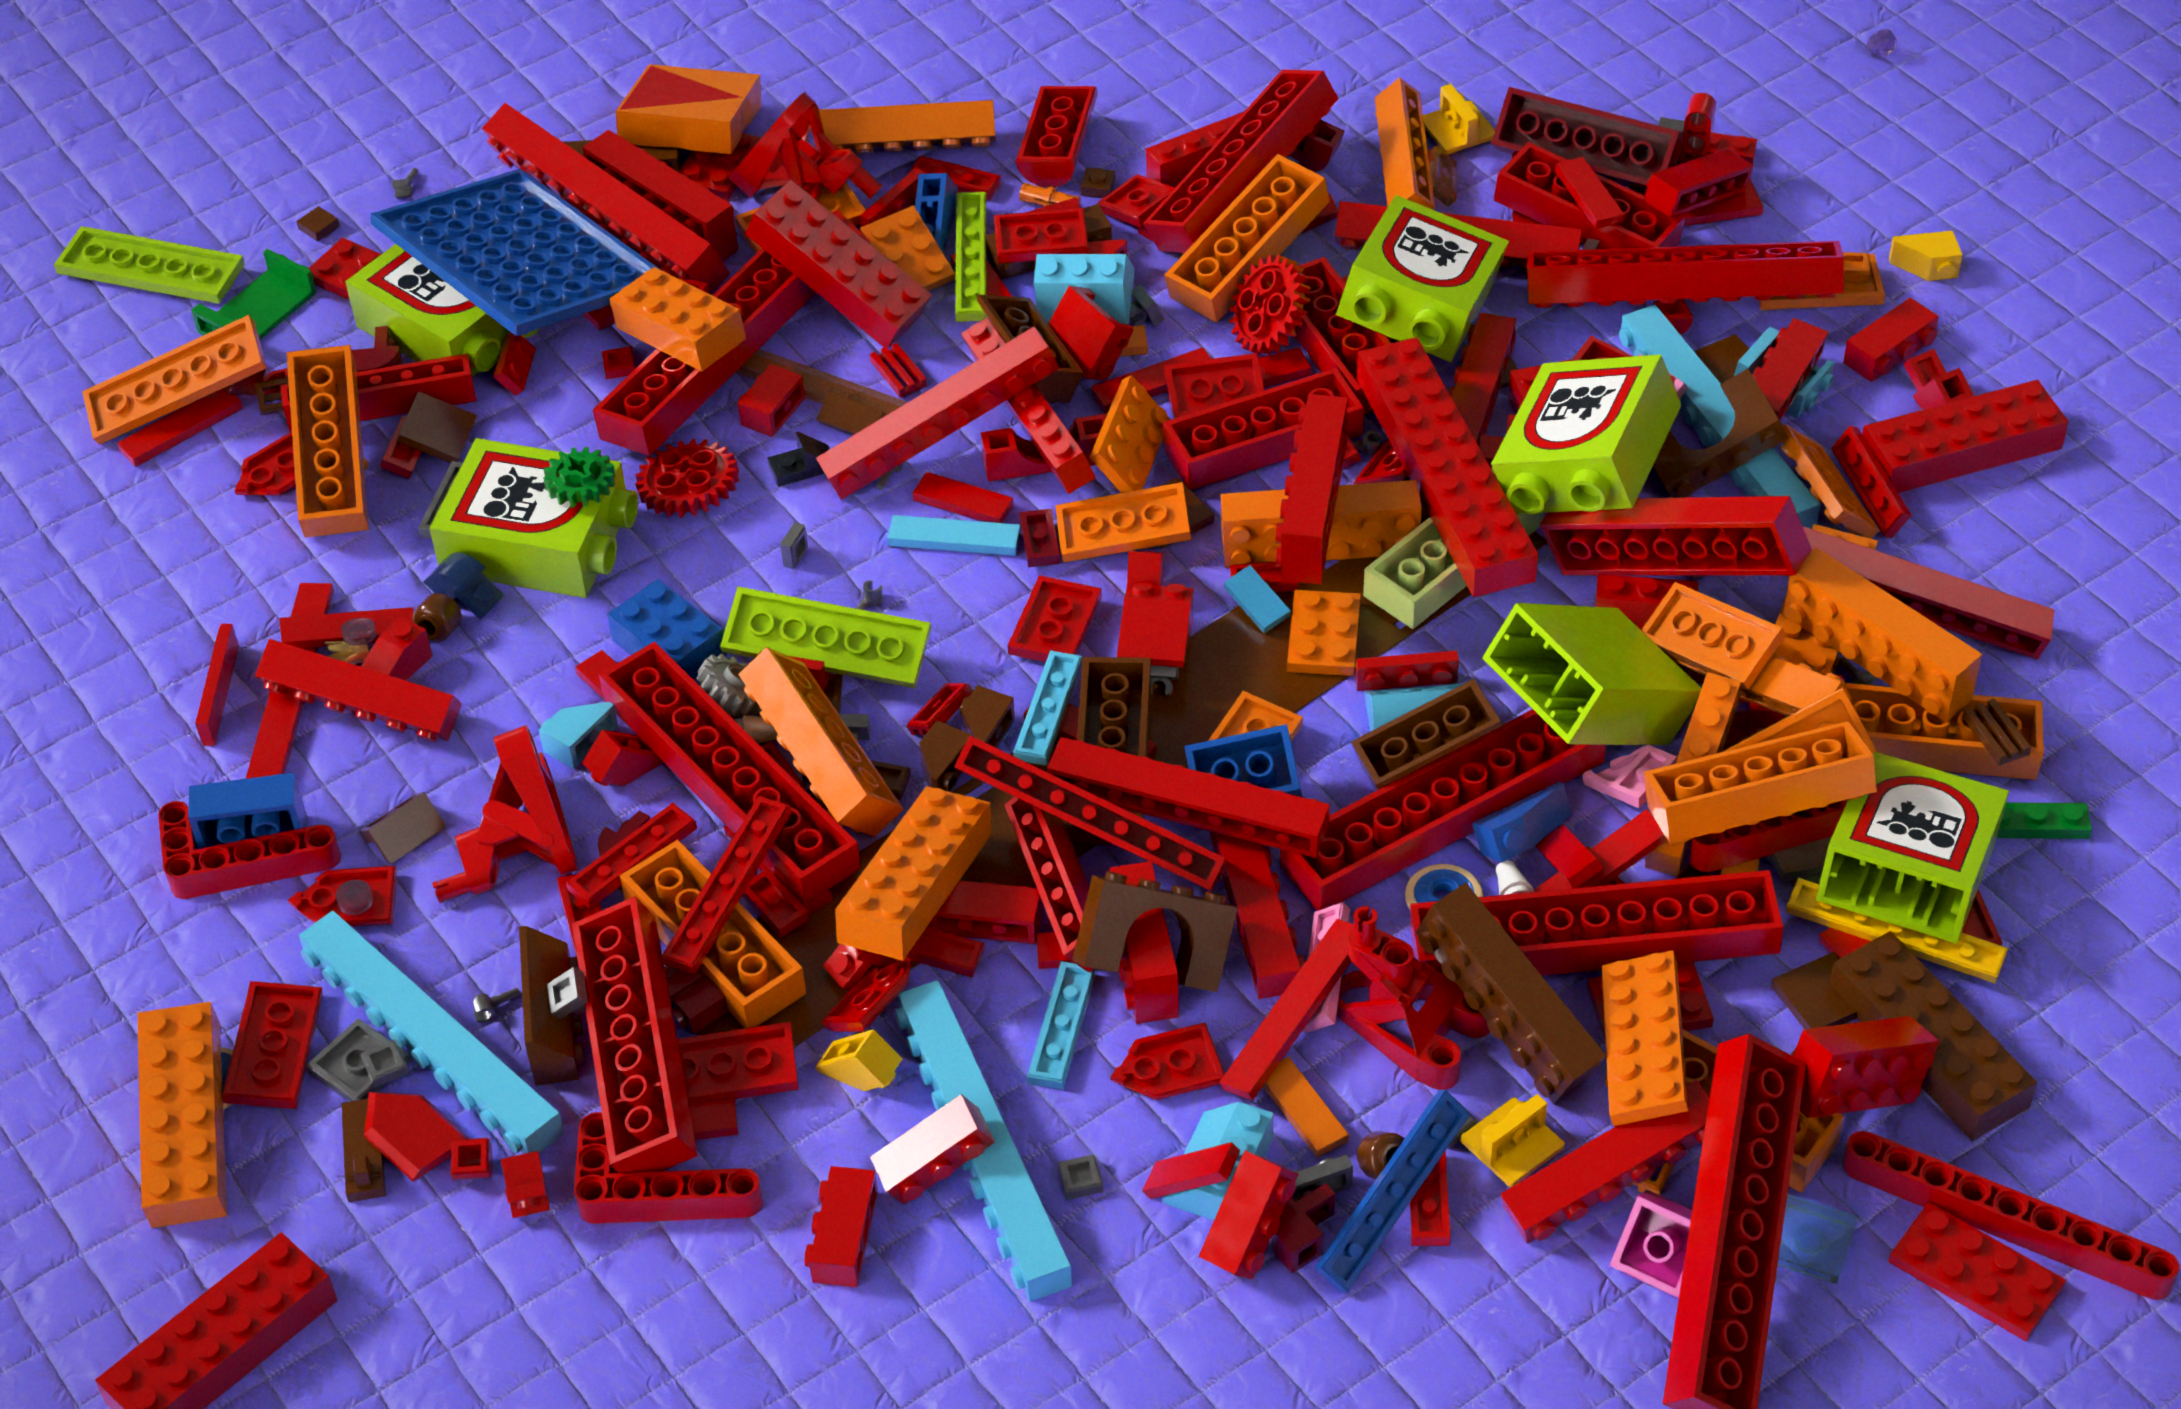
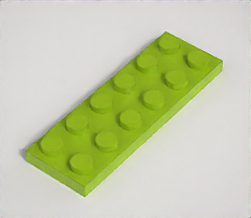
[54,226,245,304]
[720,586,932,689]

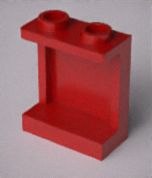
[1048,286,1134,381]

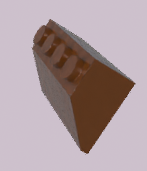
[976,294,1084,403]
[1351,679,1503,790]
[519,926,585,1086]

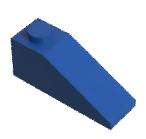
[915,173,958,253]
[1472,782,1572,862]

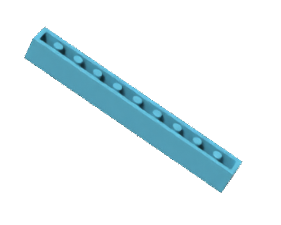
[1619,304,1820,529]
[299,910,564,1154]
[894,980,1072,1302]

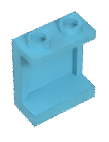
[1734,326,1835,418]

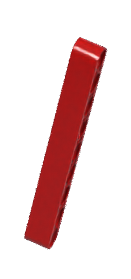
[1843,1131,2180,1300]

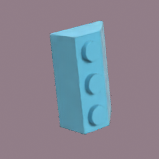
[1034,254,1135,325]
[1364,683,1464,732]
[1162,1102,1274,1220]

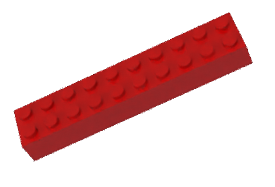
[482,103,730,295]
[1527,241,1844,308]
[592,248,817,456]
[1357,337,1538,598]
[599,641,861,905]
[1280,709,1606,911]
[1410,870,1783,976]
[1662,1033,1806,1409]

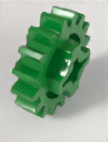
[543,447,616,508]

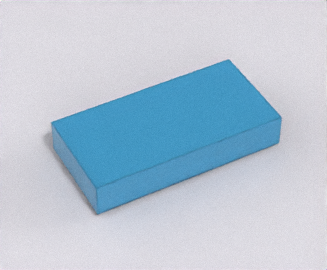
[1224,565,1291,634]

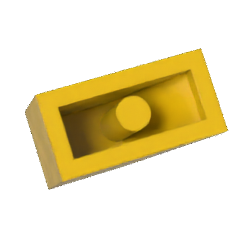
[1889,230,1962,281]
[815,1029,903,1091]

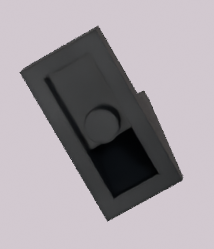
[767,432,830,487]

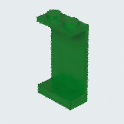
[191,249,317,340]

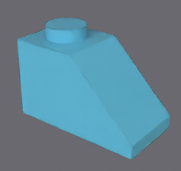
[539,702,618,769]

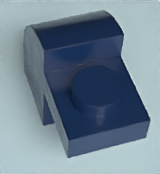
[423,553,504,619]

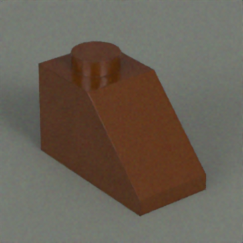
[960,685,1015,748]

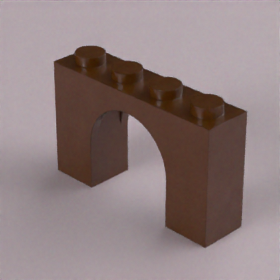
[1653,369,1789,498]
[1072,871,1237,992]

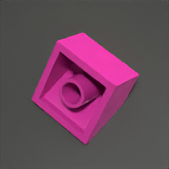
[1609,1190,1692,1298]

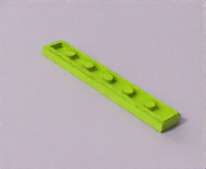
[955,192,987,322]

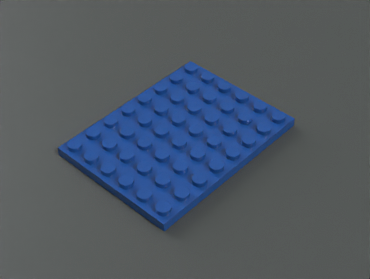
[371,168,659,336]

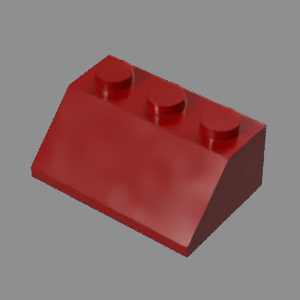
[1594,574,1698,630]

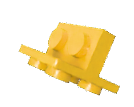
[1423,84,1495,155]
[1461,1094,1565,1187]

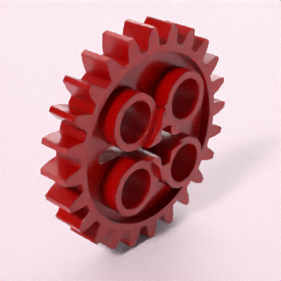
[1229,254,1310,355]
[635,439,739,518]

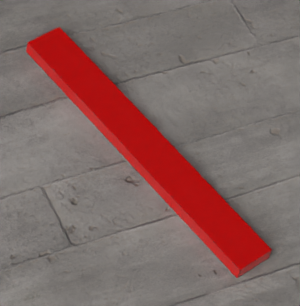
[246,583,334,779]

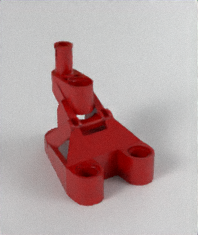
[729,92,883,200]
[432,725,579,904]
[1336,906,1490,1090]

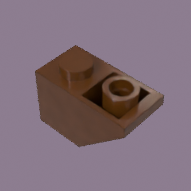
[919,720,972,792]

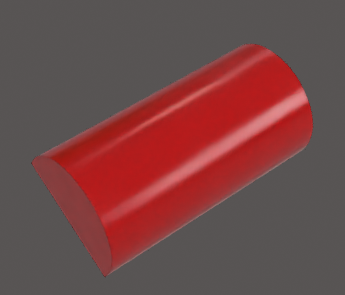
[1016,86,1098,188]

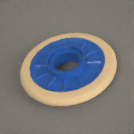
[1405,864,1483,909]

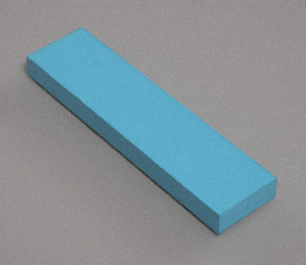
[887,515,1021,556]
[1013,650,1083,766]
[1027,961,1096,1090]

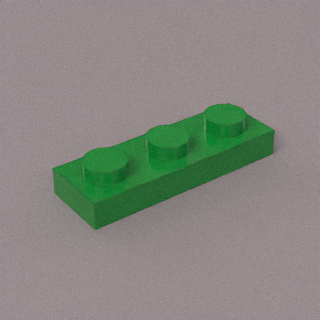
[1997,802,2092,839]

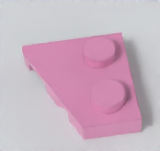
[1583,745,1677,808]

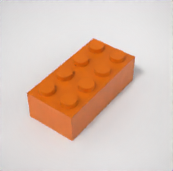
[609,267,746,372]

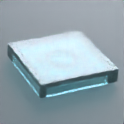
[1778,1194,1859,1284]

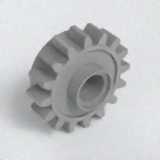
[697,654,761,717]

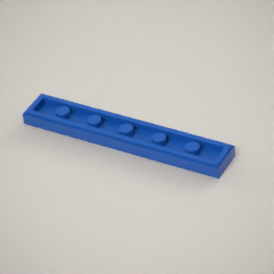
[1315,1089,1471,1293]

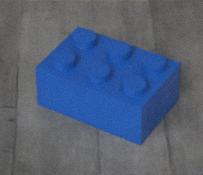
[607,579,727,680]
[1184,724,1303,797]
[188,773,308,849]

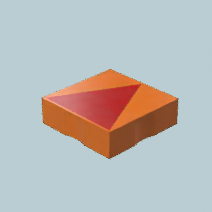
[616,64,761,154]

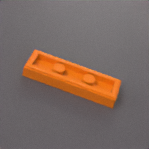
[1263,1056,1349,1158]

